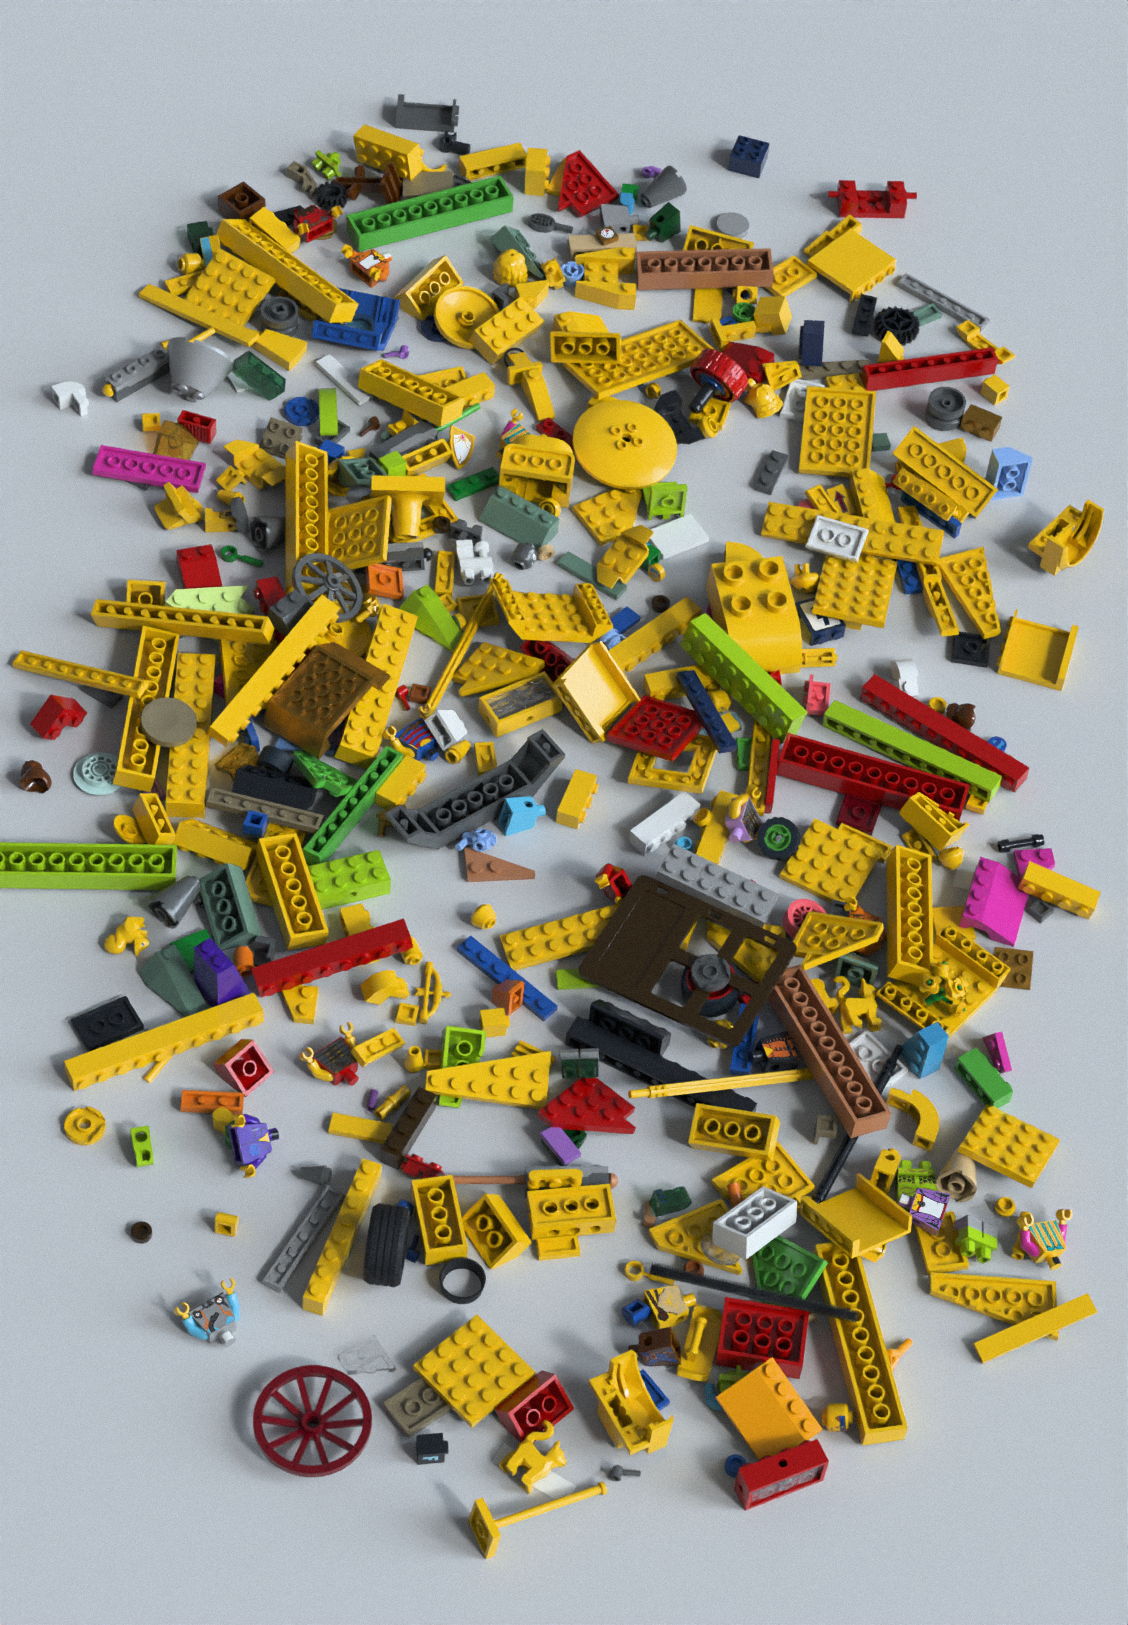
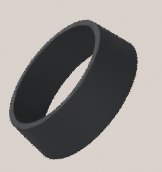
[439,1258,486,1304]

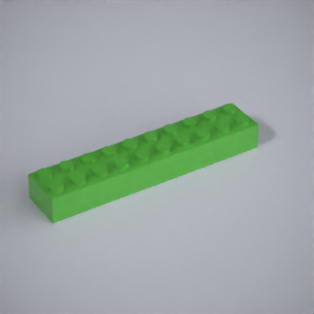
[346,176,514,252]

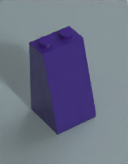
[193,938,251,1008]

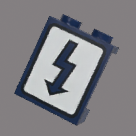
[795,597,846,646]

